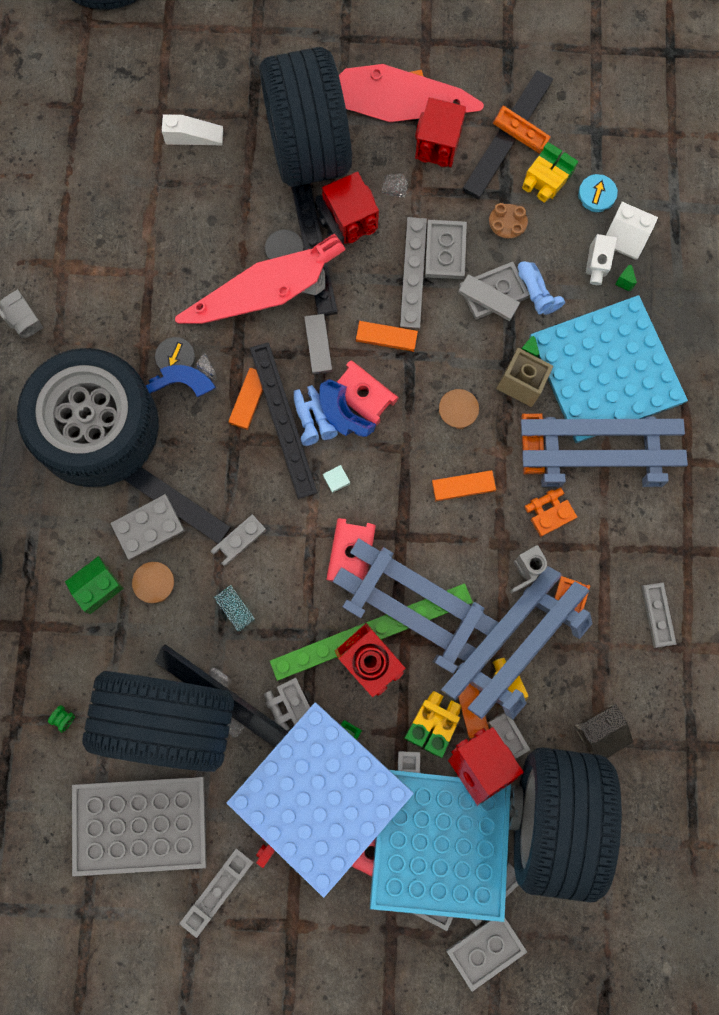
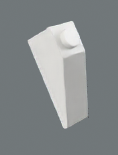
[162,115,223,145]

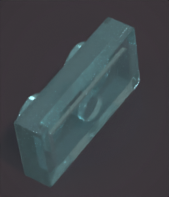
[214,585,256,632]

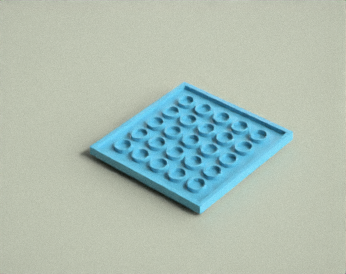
[529,295,688,444]
[370,770,511,922]

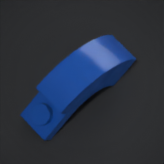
[146,365,216,397]
[319,379,376,437]

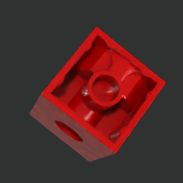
[415,97,466,168]
[322,171,379,244]
[335,623,406,697]
[448,727,524,806]

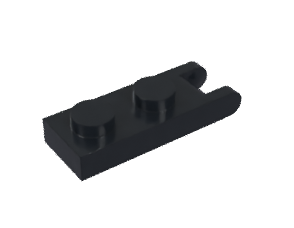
[315,195,344,245]

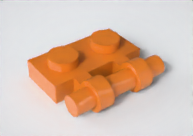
[524,488,577,537]

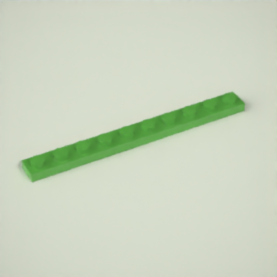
[270,583,473,681]

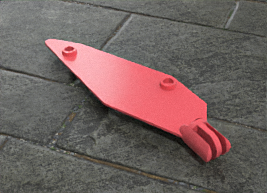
[339,64,484,122]
[175,234,345,324]

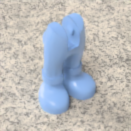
[518,262,565,315]
[294,385,338,446]

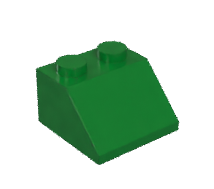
[65,556,124,614]

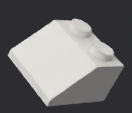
[606,202,658,260]

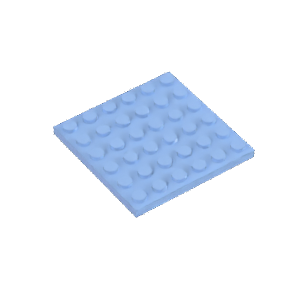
[227,702,414,898]

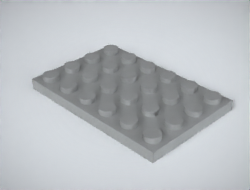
[72,777,207,876]

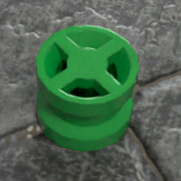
[48,705,75,733]

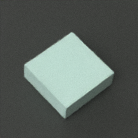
[323,465,350,493]

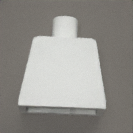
[586,234,617,285]

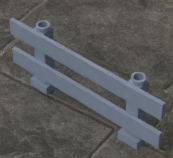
[521,416,688,487]
[333,538,499,674]
[441,566,593,720]

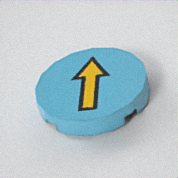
[578,174,618,212]

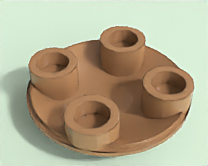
[489,203,528,238]
[439,389,479,429]
[132,562,174,603]

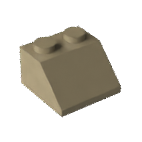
[496,348,553,407]

